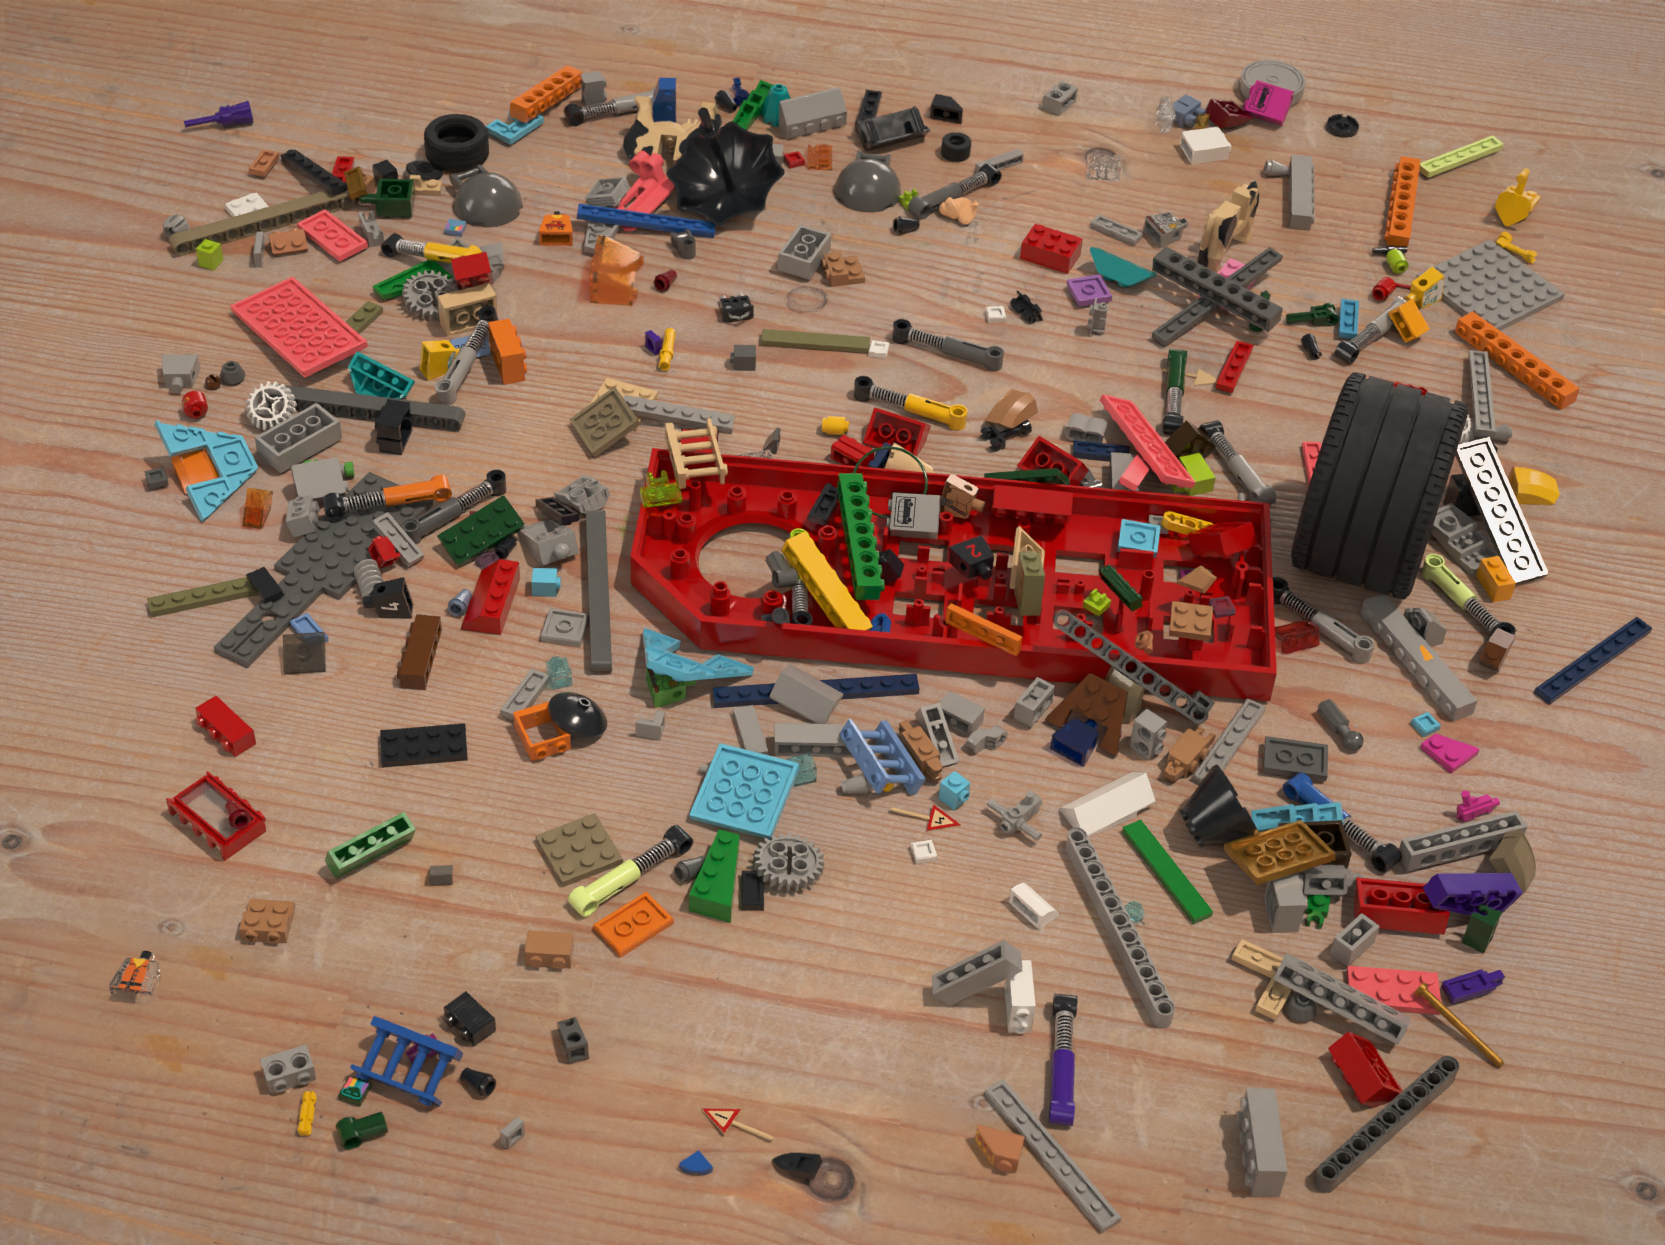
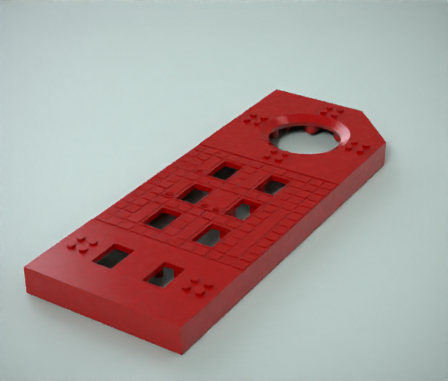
[630,448,1277,701]

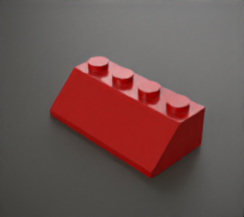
[461,559,520,635]
[1354,877,1450,935]

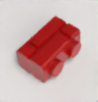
[830,435,875,467]

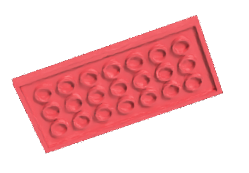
[230,277,368,378]

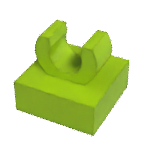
[899,188,918,211]
[1082,588,1111,616]

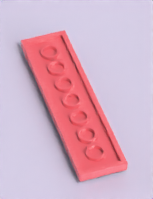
[1100,394,1196,488]

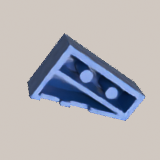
[651,78,676,123]

